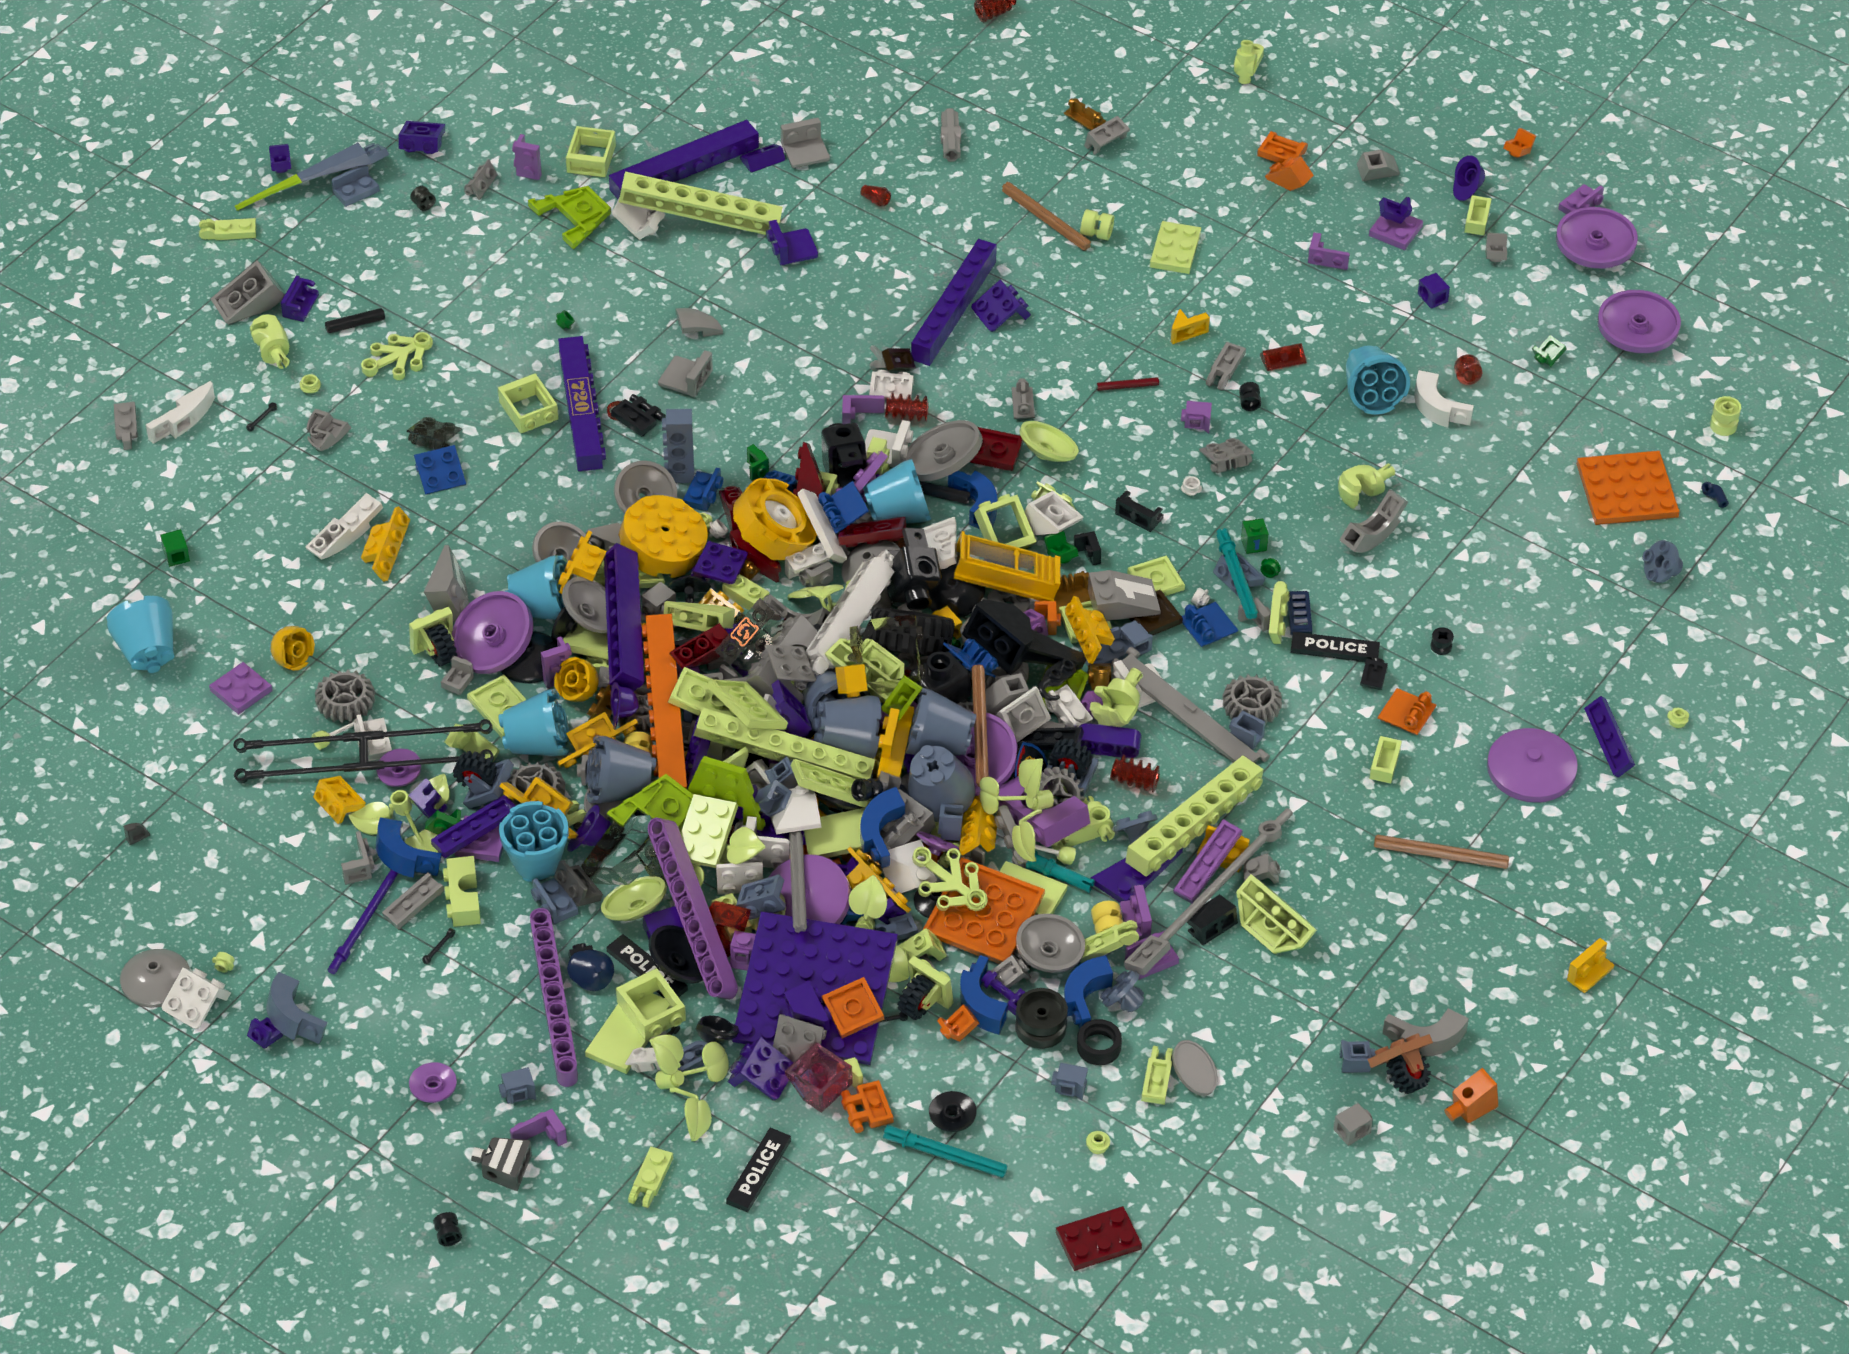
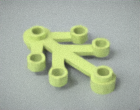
[361,332,433,380]
[912,847,988,911]

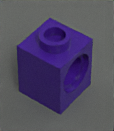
[1418,273,1450,309]

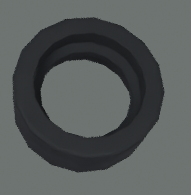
[1077,1019,1122,1065]

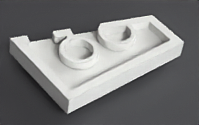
[916,517,957,569]

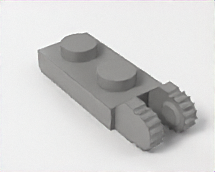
[1206,342,1246,391]
[995,805,1027,868]

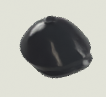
[695,1015,739,1045]

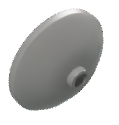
[614,461,677,514]
[532,522,592,579]
[842,540,900,585]
[562,577,607,633]
[1016,914,1085,973]
[120,949,190,1008]

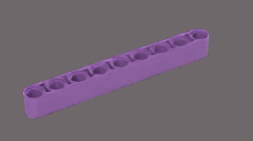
[648,817,738,1000]
[530,908,578,1087]

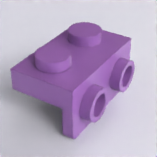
[512,134,542,180]

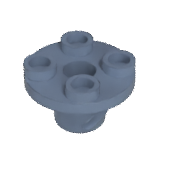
[1642,540,1683,583]
[1113,810,1158,844]
[1100,970,1144,1012]

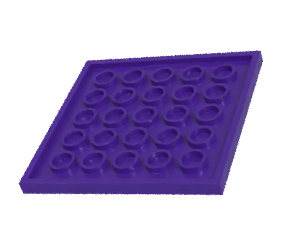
[732,911,898,1065]

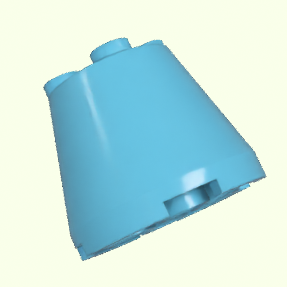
[1346,346,1410,415]
[863,459,931,523]
[505,555,574,620]
[106,596,174,673]
[498,689,570,756]
[499,801,569,882]

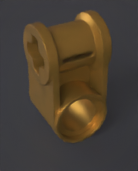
[1088,663,1111,690]

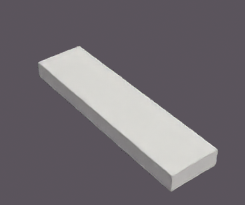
[798,489,847,563]

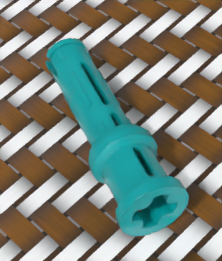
[1026,851,1095,893]

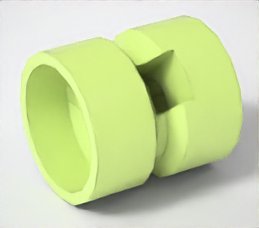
[1080,209,1114,241]
[1710,396,1741,436]

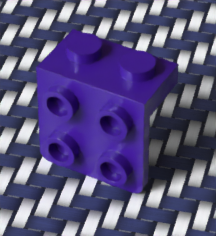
[766,220,818,266]
[971,279,1031,332]
[691,541,747,584]
[727,1037,796,1100]

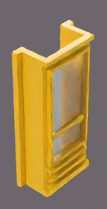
[954,531,1060,601]

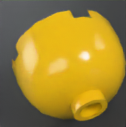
[270,626,315,671]
[554,657,599,702]

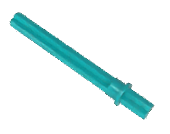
[1216,528,1258,620]
[883,1125,1008,1178]

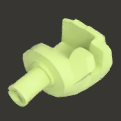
[250,314,290,369]
[1338,463,1395,509]
[1090,668,1143,727]

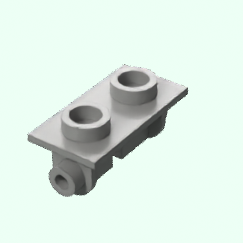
[464,159,498,200]
[1012,378,1035,419]
[882,809,925,850]

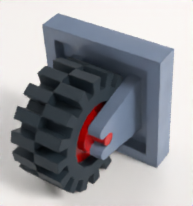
[1047,739,1099,797]
[453,751,514,809]

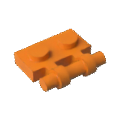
[841,1080,894,1133]

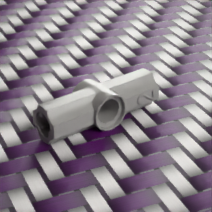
[941,108,961,162]

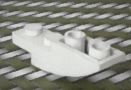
[146,381,215,444]
[306,493,383,560]

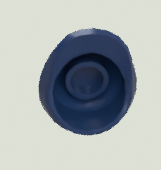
[567,950,614,991]

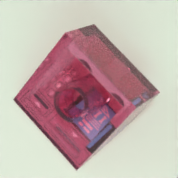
[785,1042,853,1113]

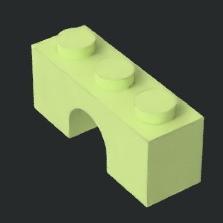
[443,856,481,927]

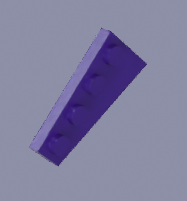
[1091,848,1183,902]

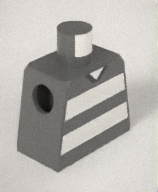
[471,1137,532,1191]

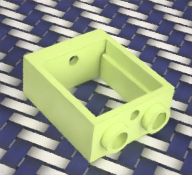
[566,126,616,177]
[498,373,558,433]
[974,494,1037,549]
[616,968,686,1040]

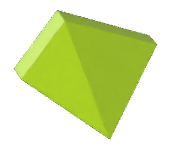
[881,675,923,722]

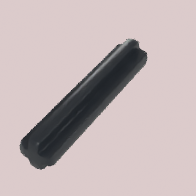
[325,308,385,333]
[919,481,971,504]

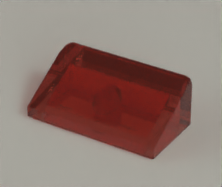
[1260,343,1307,371]
[709,901,751,932]

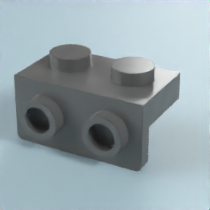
[554,860,603,907]

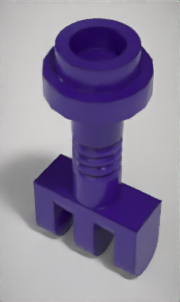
[981,970,1025,1016]

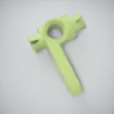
[1234,40,1264,84]
[1051,796,1115,850]

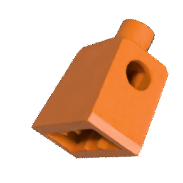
[1444,1068,1498,1123]

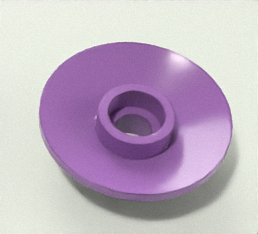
[377,749,421,787]
[916,831,959,856]
[409,1062,457,1103]

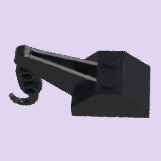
[961,599,1087,701]

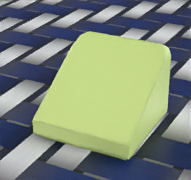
[839,1057,863,1089]

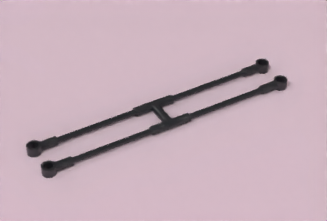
[233,719,494,783]

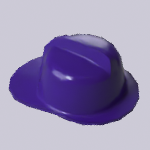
[1453,155,1485,201]
[611,682,639,730]
[567,805,611,852]

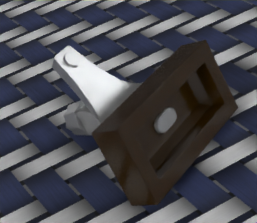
[870,345,916,371]

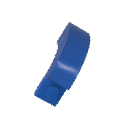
[948,470,997,529]
[860,787,905,869]
[375,817,442,878]
[960,955,1008,1035]
[1064,955,1113,1029]

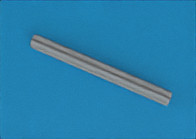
[789,831,807,933]

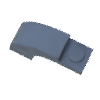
[266,972,327,1044]

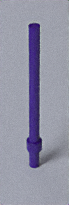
[327,869,399,974]

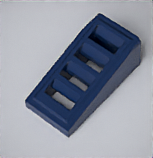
[1287,591,1312,635]

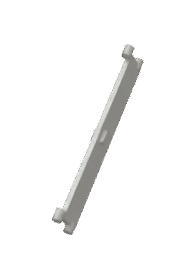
[1111,646,1270,763]

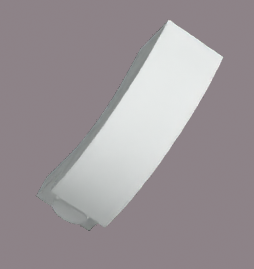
[1414,370,1474,427]

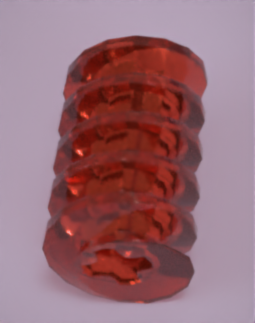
[974,0,1016,23]
[885,392,929,423]
[1110,755,1160,793]

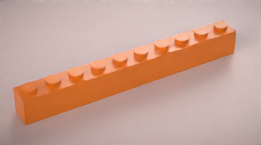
[642,614,687,789]

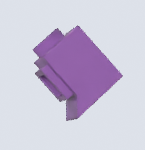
[1181,401,1212,434]
[730,931,756,971]

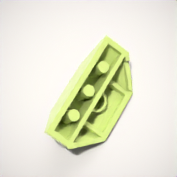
[825,638,905,703]
[1236,874,1317,954]

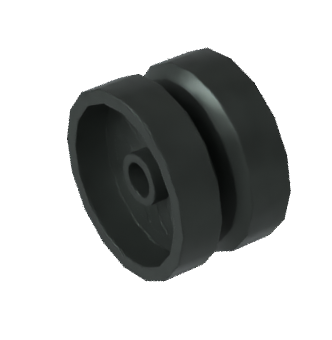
[1015,988,1068,1049]

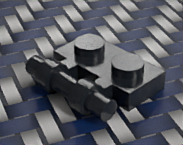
[611,394,666,437]

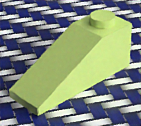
[664,601,735,631]

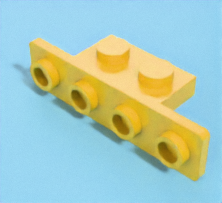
[361,506,410,582]
[558,530,607,594]
[1065,596,1115,664]
[877,706,915,778]
[557,712,638,769]
[499,777,578,839]
[959,795,997,856]
[846,846,911,913]

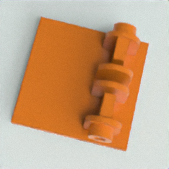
[1378,688,1437,735]

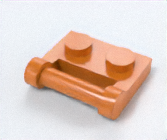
[1257,131,1308,164]

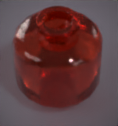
[1454,354,1483,385]

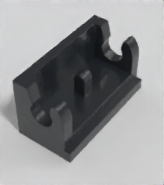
[1115,490,1164,532]
[1187,894,1238,945]

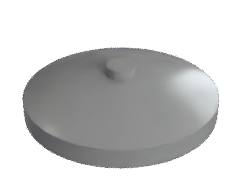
[902,420,982,482]

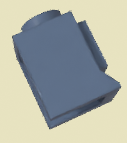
[1120,621,1153,656]
[1229,711,1266,750]
[765,756,798,789]
[755,779,792,817]
[938,804,963,841]
[1339,1040,1375,1073]
[1051,1063,1088,1101]
[498,1067,536,1103]

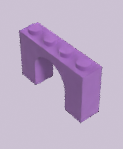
[998,776,1090,848]

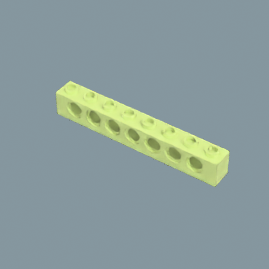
[619,172,783,235]
[693,707,875,779]
[1125,755,1264,877]

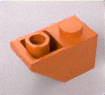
[1265,156,1314,191]

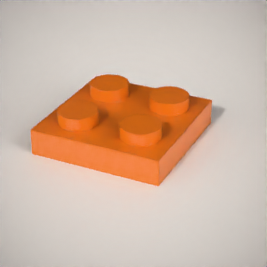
[821,977,884,1038]

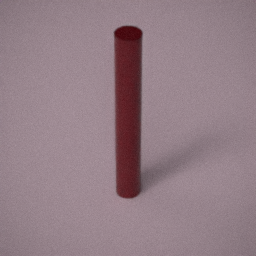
[1097,377,1159,391]

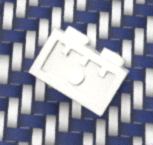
[869,370,914,402]
[785,543,831,579]
[1045,684,1093,728]
[353,714,392,761]

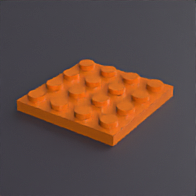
[1576,450,1679,525]
[923,857,1045,964]

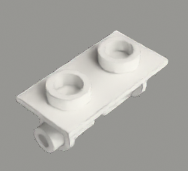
[625,1047,661,1073]

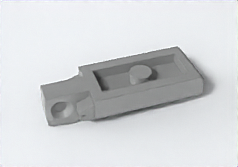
[114,402,138,450]

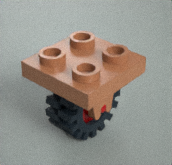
[1367,1033,1433,1094]

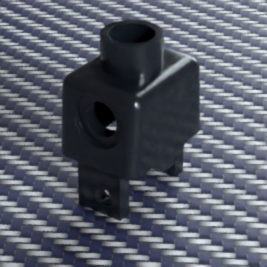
[821,423,868,488]
[887,528,942,611]
[909,652,971,715]

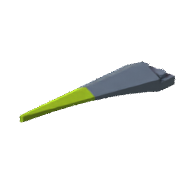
[235,142,389,210]

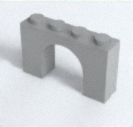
[746,614,818,702]

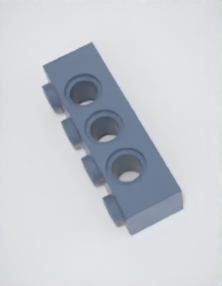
[662,409,694,483]

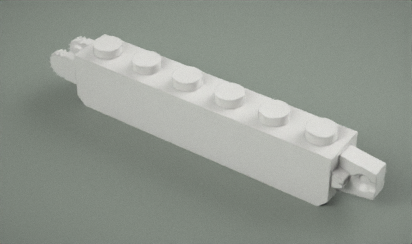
[806,550,895,675]

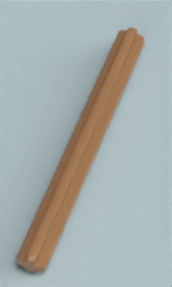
[1002,182,1091,251]
[972,665,989,787]
[1374,834,1509,869]

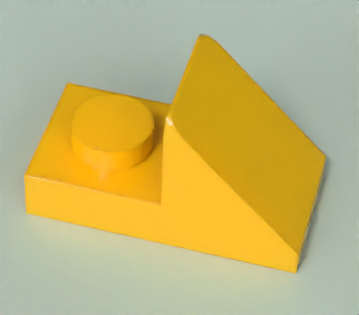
[1171,309,1210,344]

